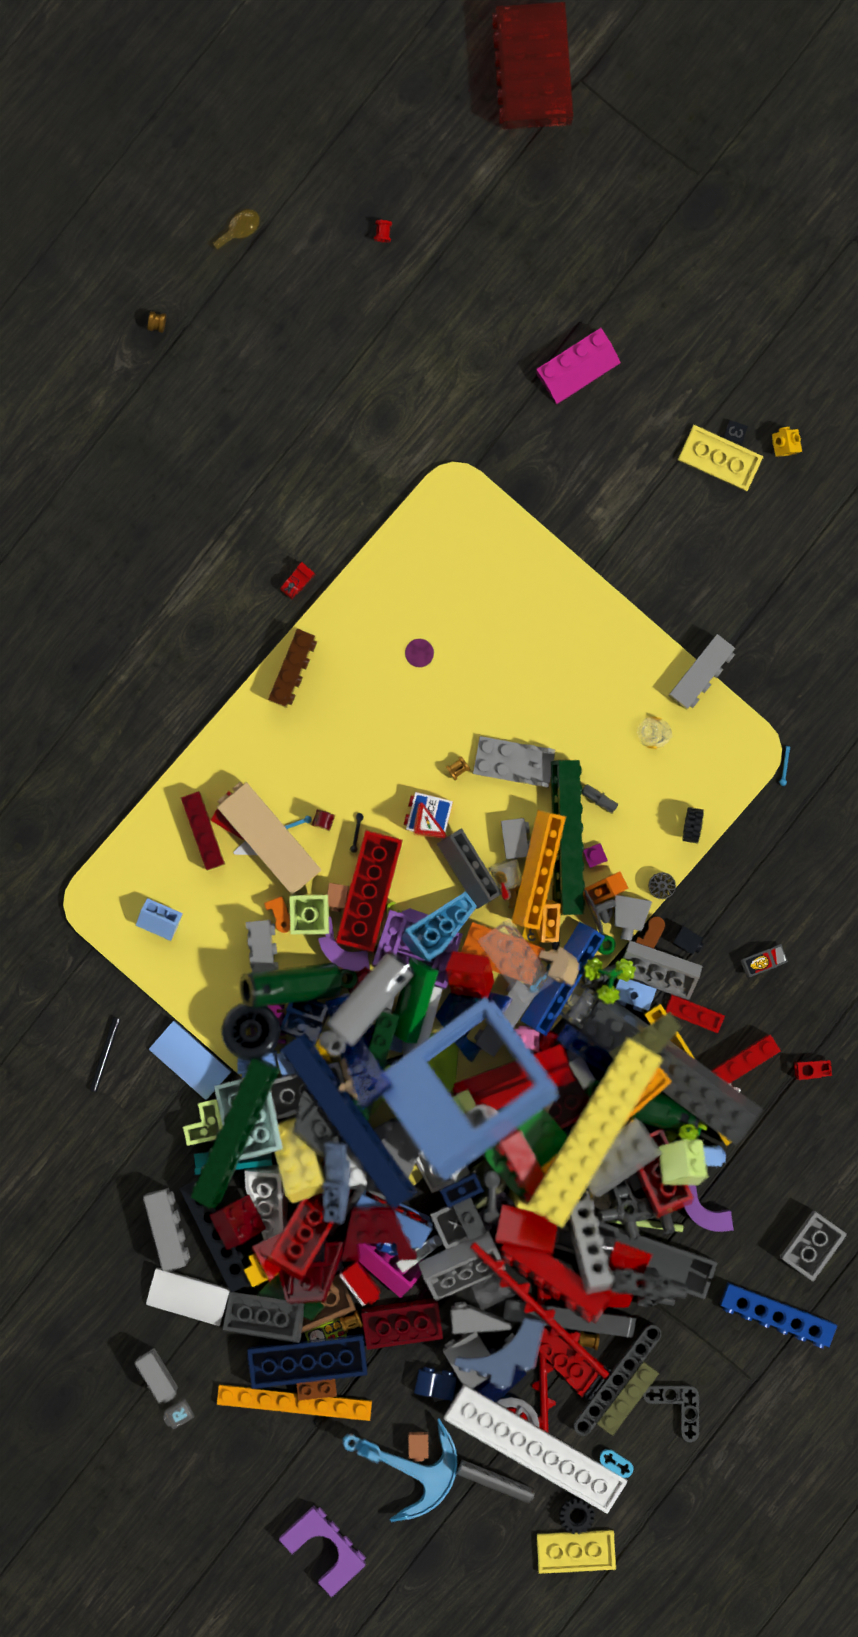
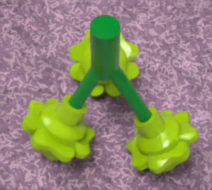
[584,958,636,1004]

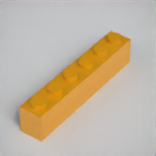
[511,811,566,930]

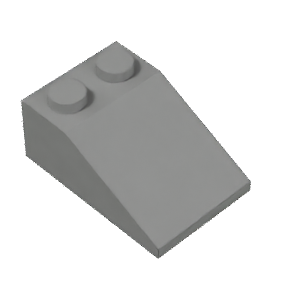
[451,1302,511,1334]

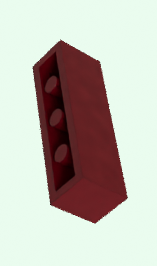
[181,791,225,871]

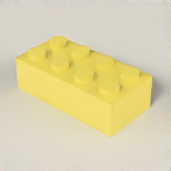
[275,1117,326,1203]

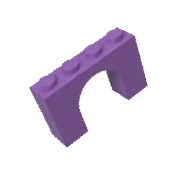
[279,1505,366,1597]

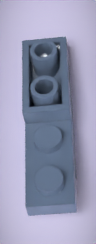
[323,1142,350,1223]

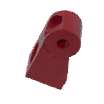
[312,809,335,832]

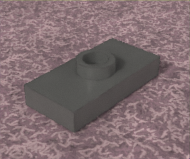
[453,1197,487,1241]

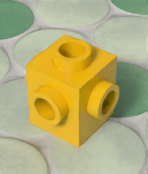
[772,427,802,457]

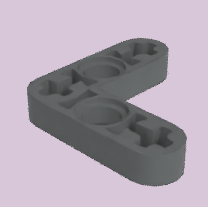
[643,1385,699,1442]

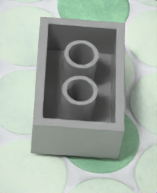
[780,1210,847,1281]

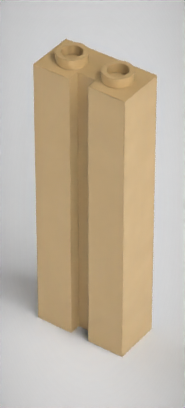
[217,781,321,895]

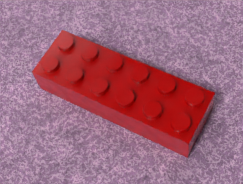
[336,830,403,952]
[266,1159,353,1280]
[501,1244,609,1324]

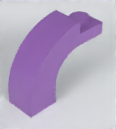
[318,917,370,971]
[684,1185,733,1232]

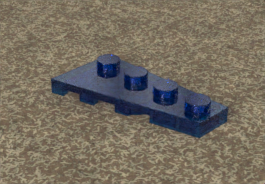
[343,1037,394,1109]

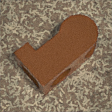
[635,916,665,949]

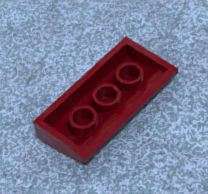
[361,1298,443,1350]

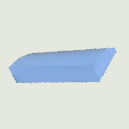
[149,1020,232,1100]

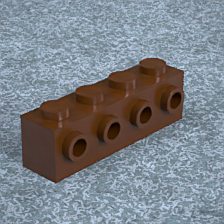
[268,629,317,708]

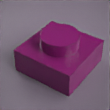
[583,843,608,868]

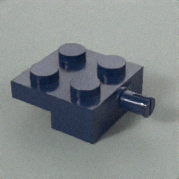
[280,1000,330,1045]

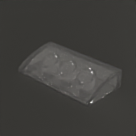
[478,918,555,1004]

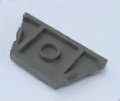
[293,1091,350,1158]

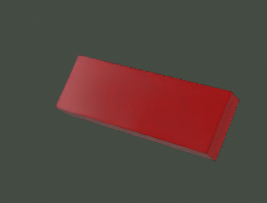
[665,994,725,1033]

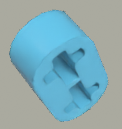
[600,1449,633,1478]

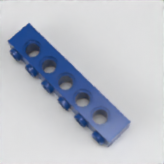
[719,1282,837,1348]

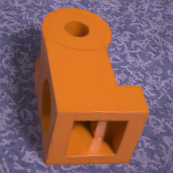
[264,896,290,933]

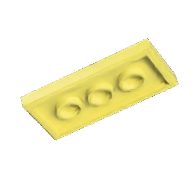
[678,425,763,492]
[537,1530,616,1574]

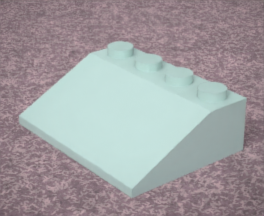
[214,1079,283,1161]

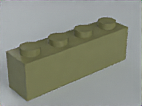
[597,1361,659,1436]

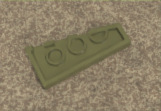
[609,1012,681,1060]

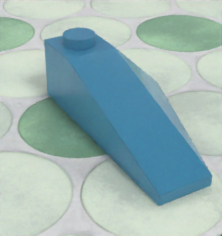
[401,891,477,961]

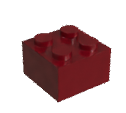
[209,1195,266,1250]

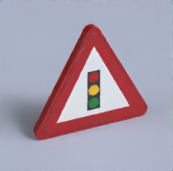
[413,803,447,838]

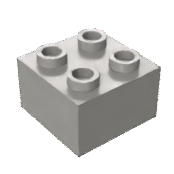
[430,1206,469,1250]

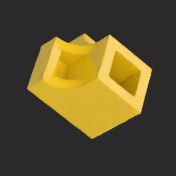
[243,1254,278,1287]

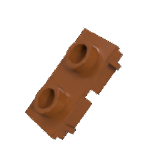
[297,1379,337,1401]

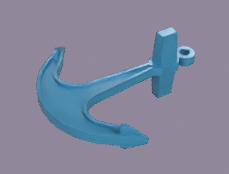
[343,1418,457,1522]

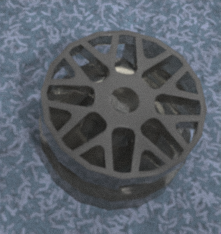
[648,872,676,899]

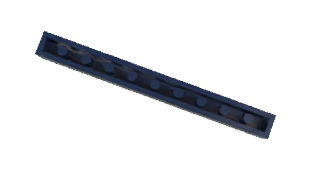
[281,1033,417,1209]

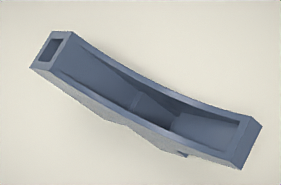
[454,1317,545,1389]

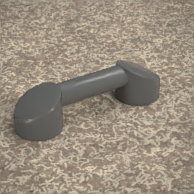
[483,1170,500,1223]

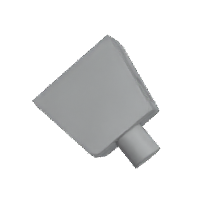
[614,895,652,941]

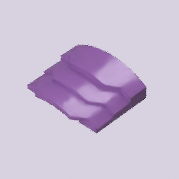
[371,908,463,990]

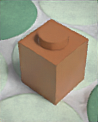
[327,883,349,912]
[409,1432,428,1461]

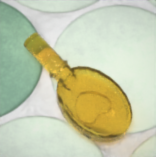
[213,209,260,250]

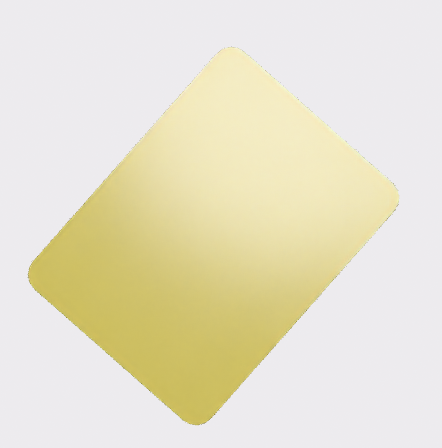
[63,462,782,1186]

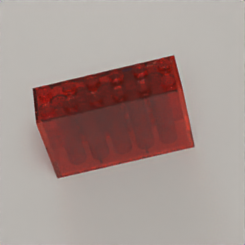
[492,2,573,130]

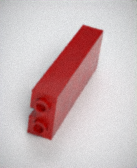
[452,1043,577,1115]

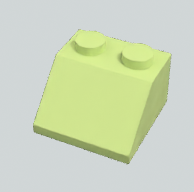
[290,895,329,934]
[658,1140,707,1185]

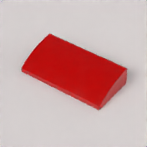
[600,1241,652,1308]

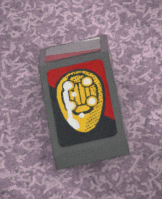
[741,944,788,978]

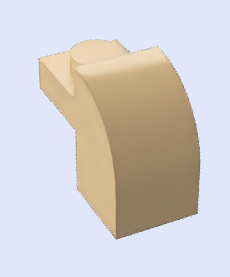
[539,947,579,986]

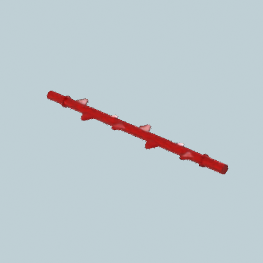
[470,1242,609,1379]
[532,1287,556,1434]

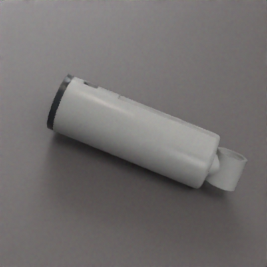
[319,950,415,1055]

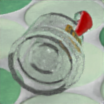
[488,858,522,900]

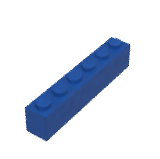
[520,922,605,1036]

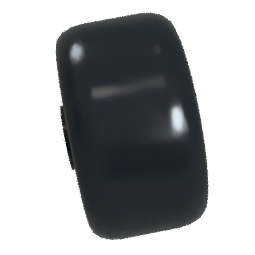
[222,1003,281,1061]

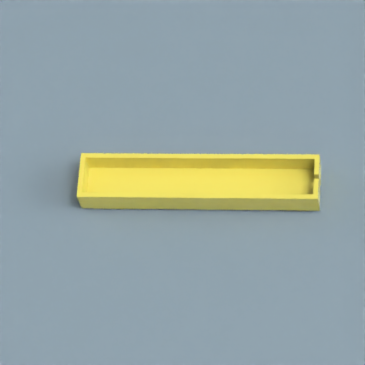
[528,1037,662,1227]

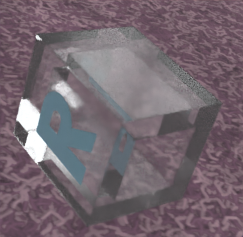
[163,1399,195,1429]

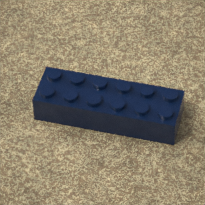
[247,1334,368,1389]

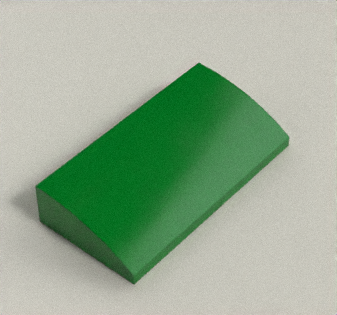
[394,957,438,1043]

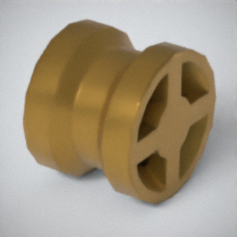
[148,311,166,333]

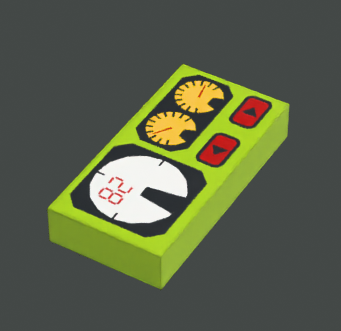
[304,1318,347,1340]

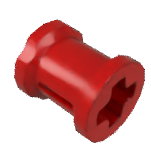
[374,220,392,243]

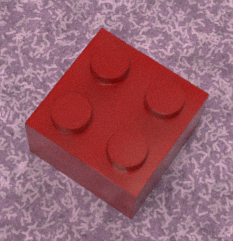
[445,951,494,999]

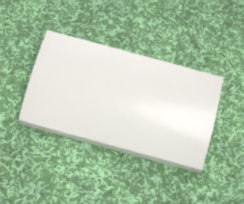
[146,1267,230,1326]

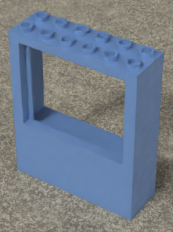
[373,997,558,1181]

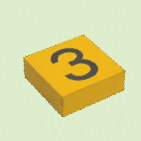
[520,927,540,946]

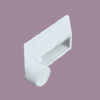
[396,1235,443,1273]

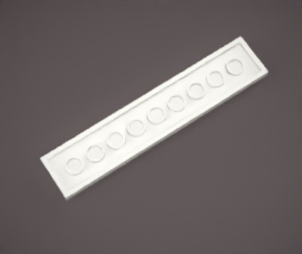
[444,1385,628,1514]

